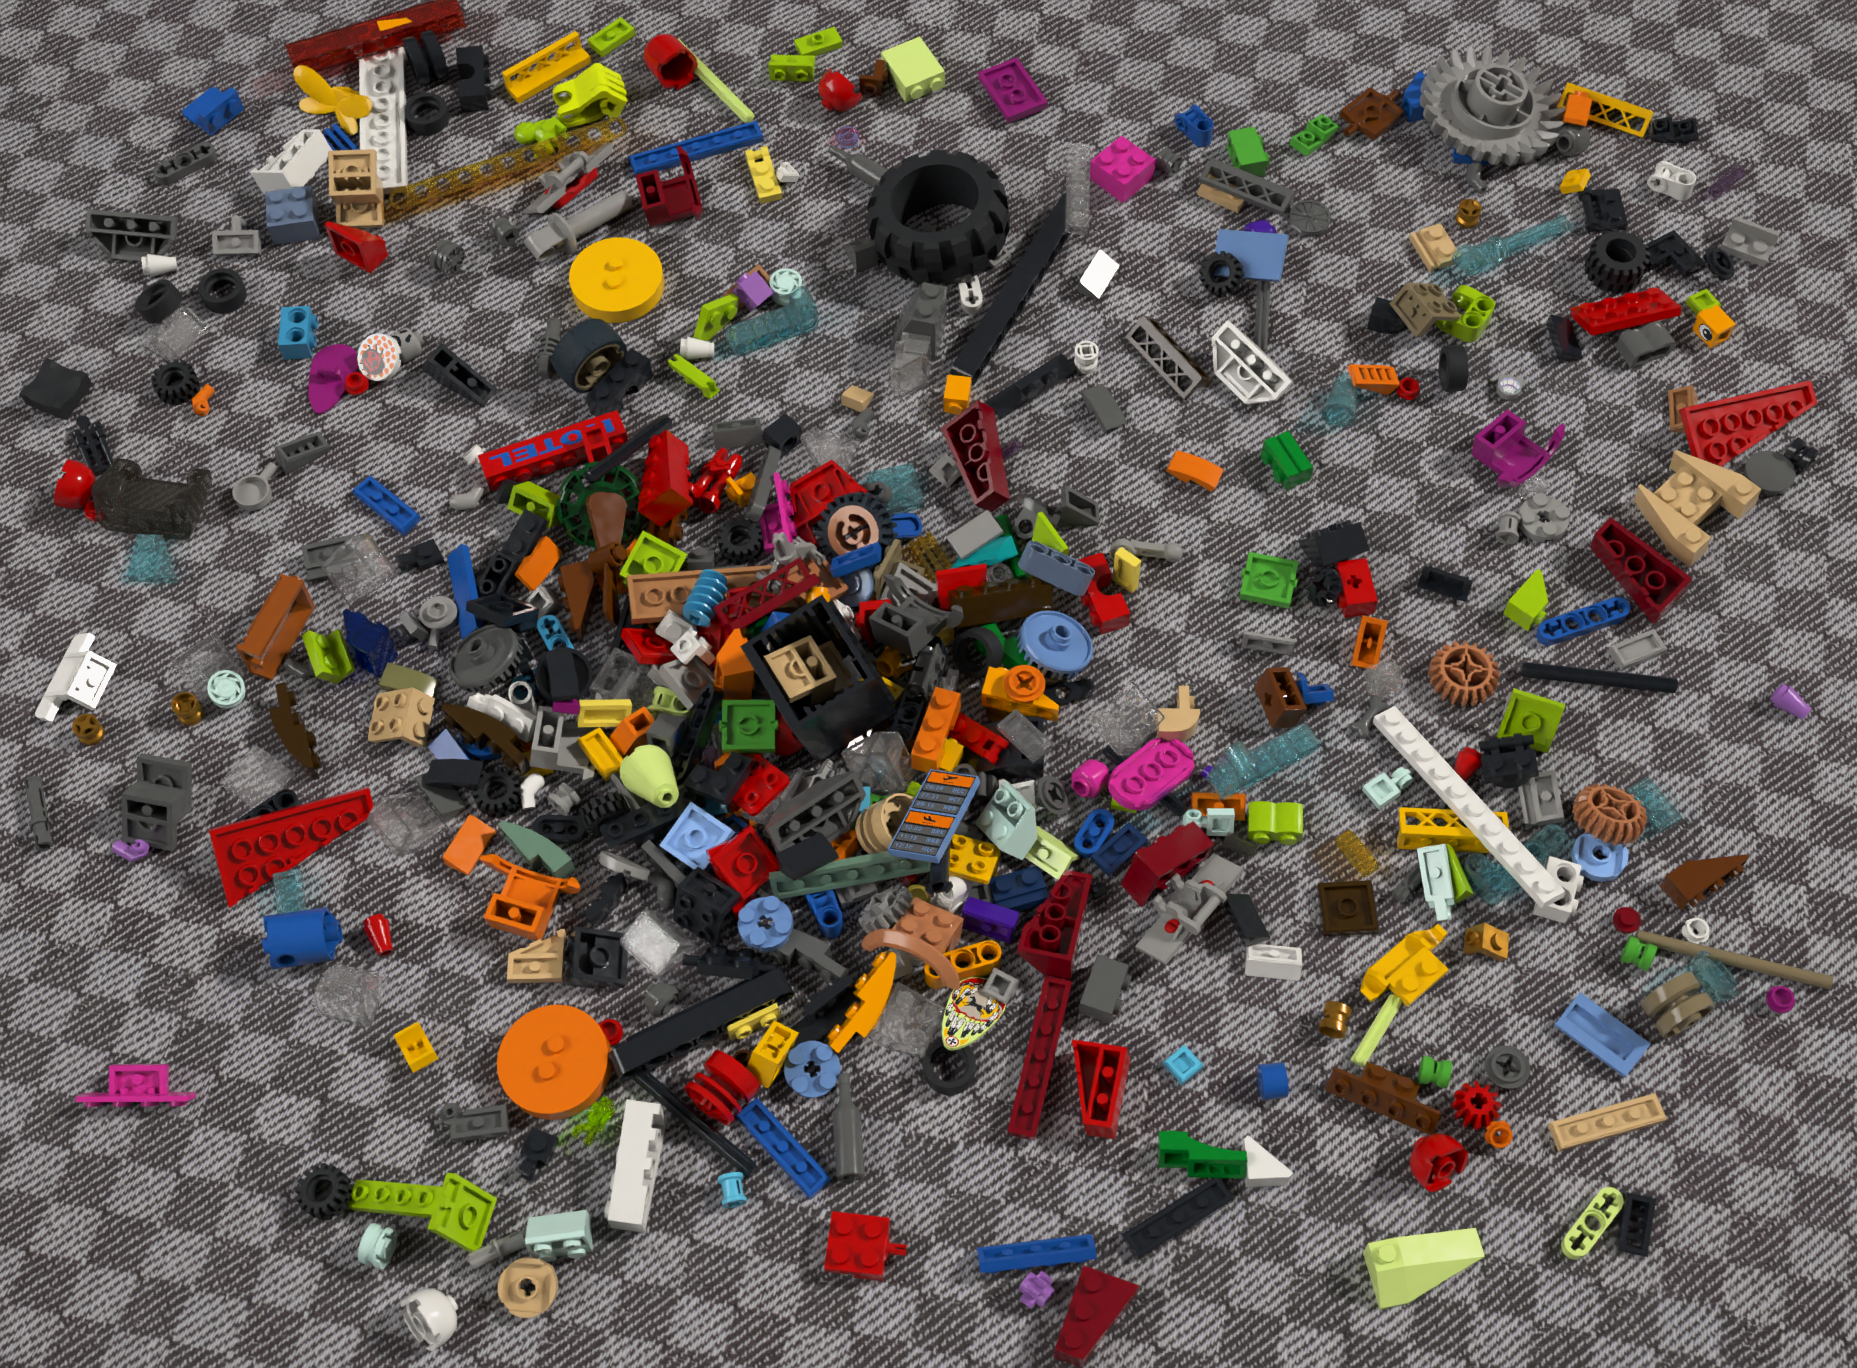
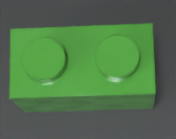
[1226,127,1269,177]

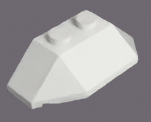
[1211,320,1293,405]

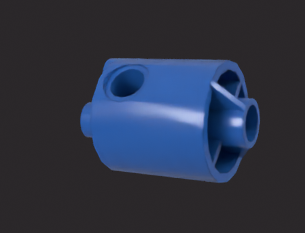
[262,907,343,970]

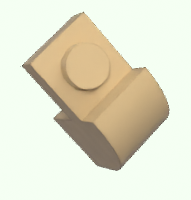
[1157,686,1200,742]

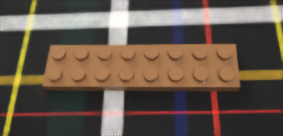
[627,561,828,624]

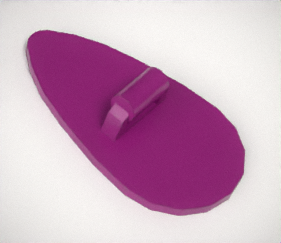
[308,344,359,415]

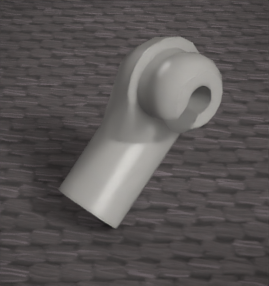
[449,484,485,510]

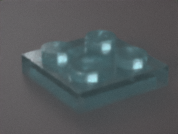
[865,463,925,514]

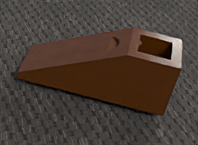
[557,560,598,642]
[1660,854,1750,911]

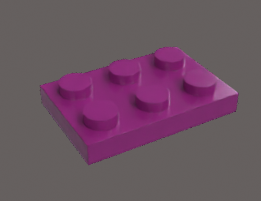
[978,57,1048,123]

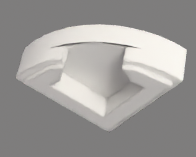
[776,162,800,182]

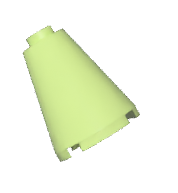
[620,744,679,808]

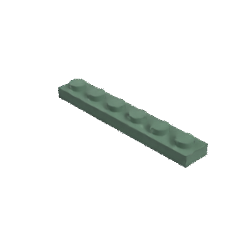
[769,851,931,899]

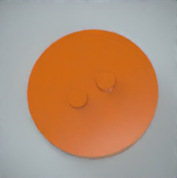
[497,1005,612,1120]

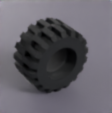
[1584,229,1650,293]

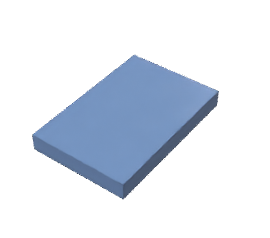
[1213,229,1289,282]

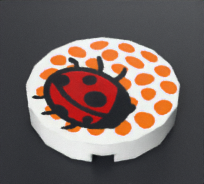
[357,333,401,381]

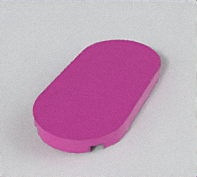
[1108,738,1194,810]

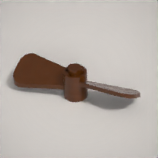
[586,492,627,627]

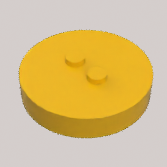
[569,238,664,323]

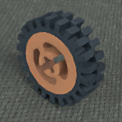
[817,492,898,568]

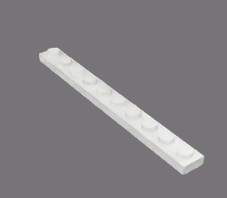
[1373,706,1566,909]

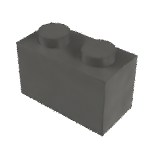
[1079,954,1132,1024]

